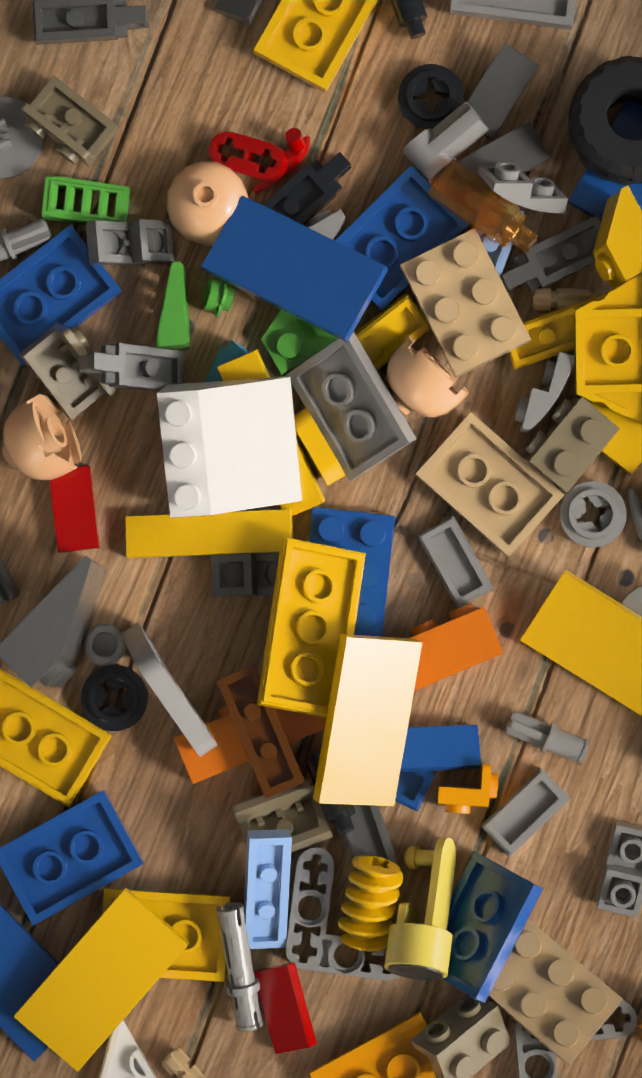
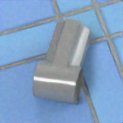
[402,101,489,183]

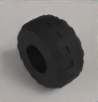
[568,56,642,186]

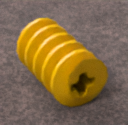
[338,855,403,952]

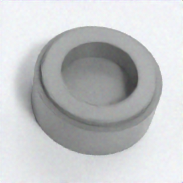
[84,624,127,666]

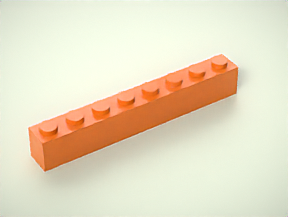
[174,603,504,784]

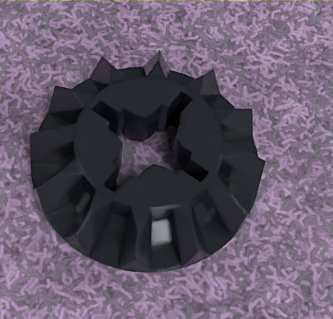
[398,64,464,129]
[81,665,148,731]

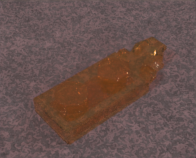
[428,159,538,253]

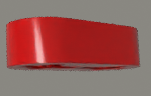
[209,131,288,182]

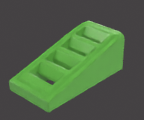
[42,175,131,225]
[155,261,191,351]

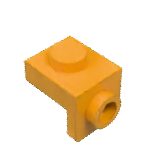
[436,763,498,814]

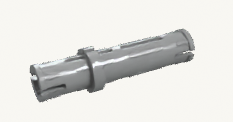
[216,902,263,1032]

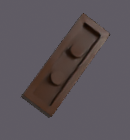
[216,664,305,799]

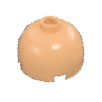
[166,161,248,246]
[386,336,469,418]
[2,394,82,480]

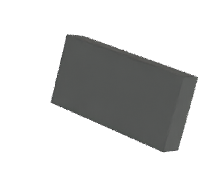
[344,805,401,871]

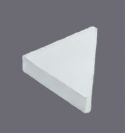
[99,1020,157,1078]

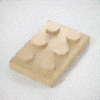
[400,228,531,378]
[415,412,564,558]
[488,919,623,1066]

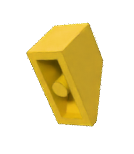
[593,185,642,289]

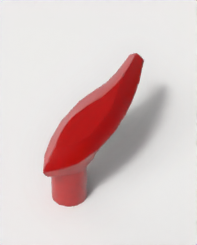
[251,128,310,194]

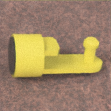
[384,837,456,981]

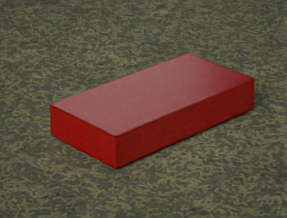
[49,465,101,554]
[254,962,317,1054]

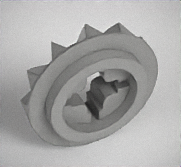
[559,481,626,548]

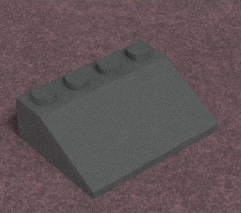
[0,555,107,689]

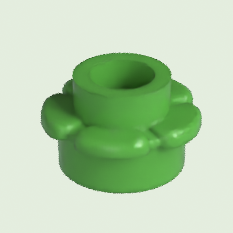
[202,277,234,317]

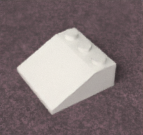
[157,376,302,518]

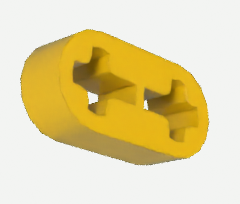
[294,408,345,486]

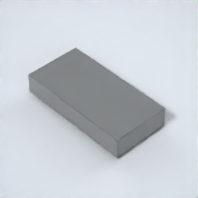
[417,516,494,609]
[480,768,570,856]

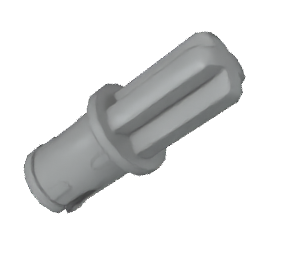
[0,219,51,261]
[506,711,590,765]

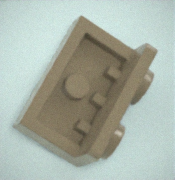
[20,75,119,167]
[19,323,117,420]
[523,396,620,493]
[232,778,333,852]
[411,994,512,1078]

